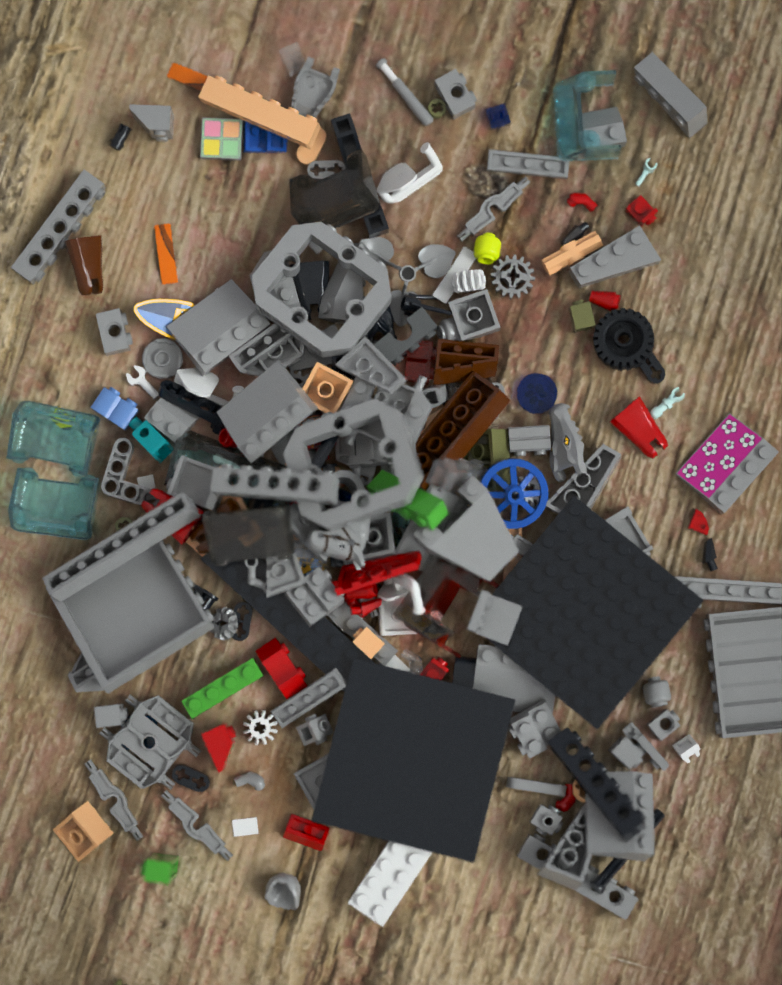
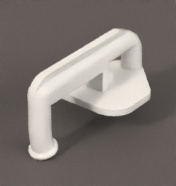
[377,142,443,203]
[174,368,244,406]
[378,574,425,615]

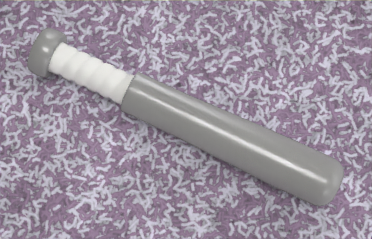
[376,58,433,126]

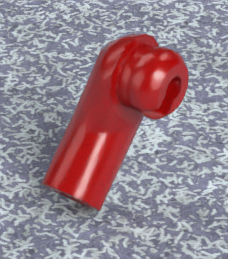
[555,783,576,812]

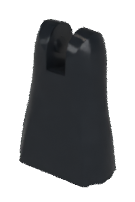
[290,260,330,320]

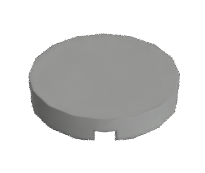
[142,338,183,379]

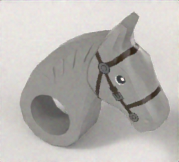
[306,470,370,570]

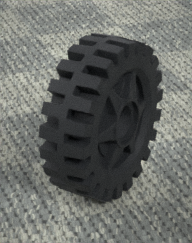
[593,308,654,371]

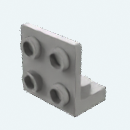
[467,590,522,645]

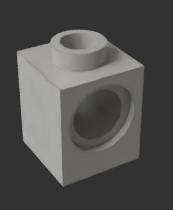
[646,709,680,741]

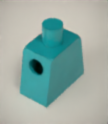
[129,417,175,463]

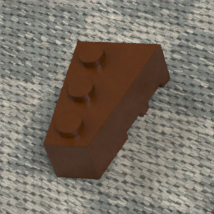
[433,339,499,386]

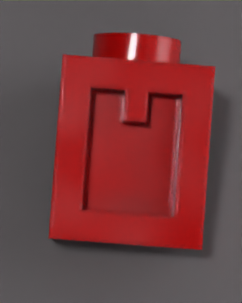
[625,195,658,227]
[420,656,449,680]

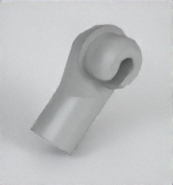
[234,772,265,791]

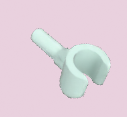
[635,158,657,186]

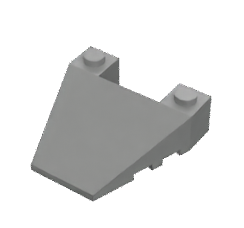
[414,476,519,582]

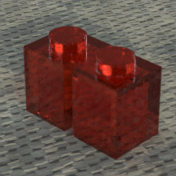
[405,340,437,385]

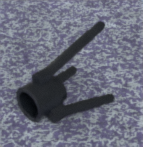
[400,293,452,316]

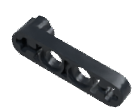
[158,380,226,435]

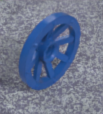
[480,458,548,529]

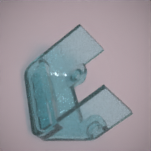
[553,70,621,161]

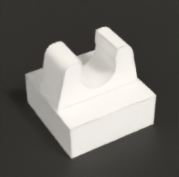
[672,734,700,763]

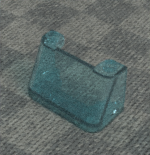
[6,401,100,477]
[8,468,100,540]

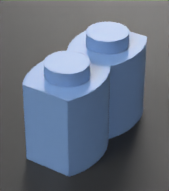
[90,387,139,431]

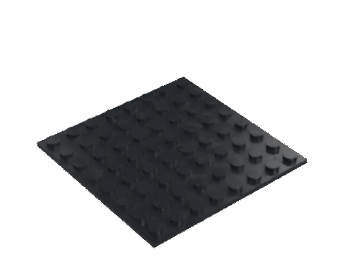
[468,496,704,730]
[312,658,515,863]

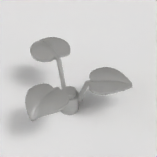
[359,237,456,326]

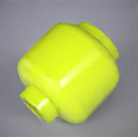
[473,233,501,265]

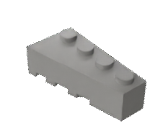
[545,444,622,515]
[537,804,592,890]

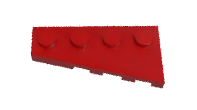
[334,550,422,596]

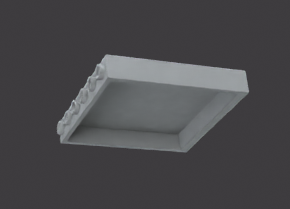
[46,540,215,694]

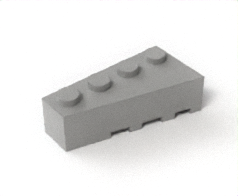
[634,52,708,138]
[568,225,661,289]

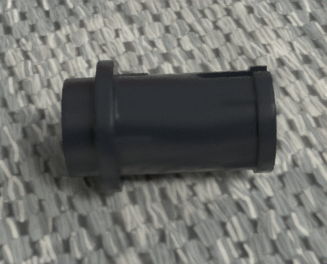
[109,123,132,151]

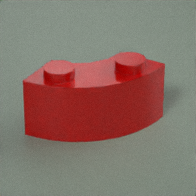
[255,637,307,699]

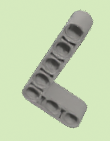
[101,438,199,508]

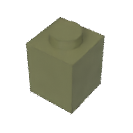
[568,300,596,333]

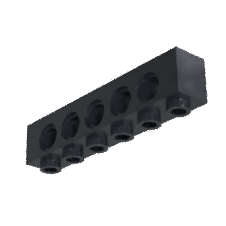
[548,727,646,842]

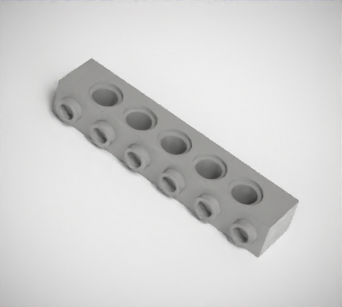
[11,170,106,285]
[210,464,340,504]
[517,833,639,920]

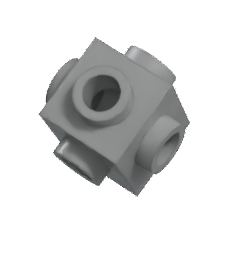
[296,714,334,746]
[529,804,563,836]

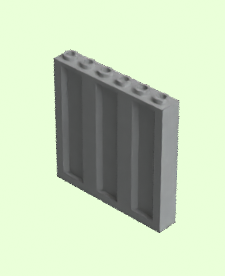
[704,607,782,738]

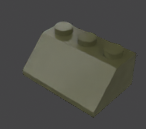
[463,429,511,492]

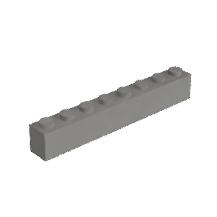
[43,492,201,602]

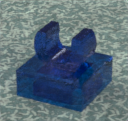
[485,103,511,130]

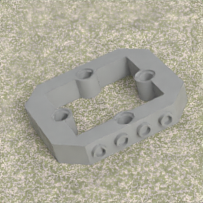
[252,222,391,358]
[283,398,424,531]

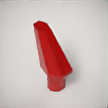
[350,598,382,618]

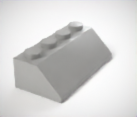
[392,483,468,574]

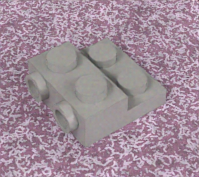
[285,567,345,627]
[508,700,561,759]

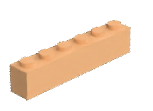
[198,75,321,149]

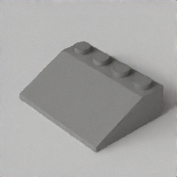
[166,279,270,376]
[217,360,318,463]
[473,644,555,714]
[585,771,654,861]

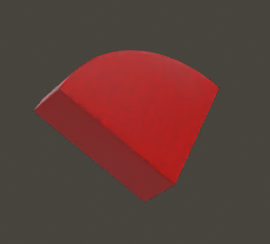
[687,509,709,536]

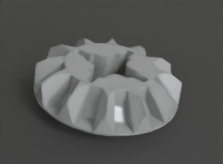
[210,607,238,640]

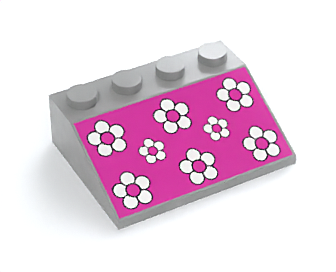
[675,413,779,515]

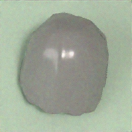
[264,873,301,910]

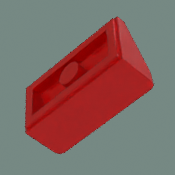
[283,814,330,851]

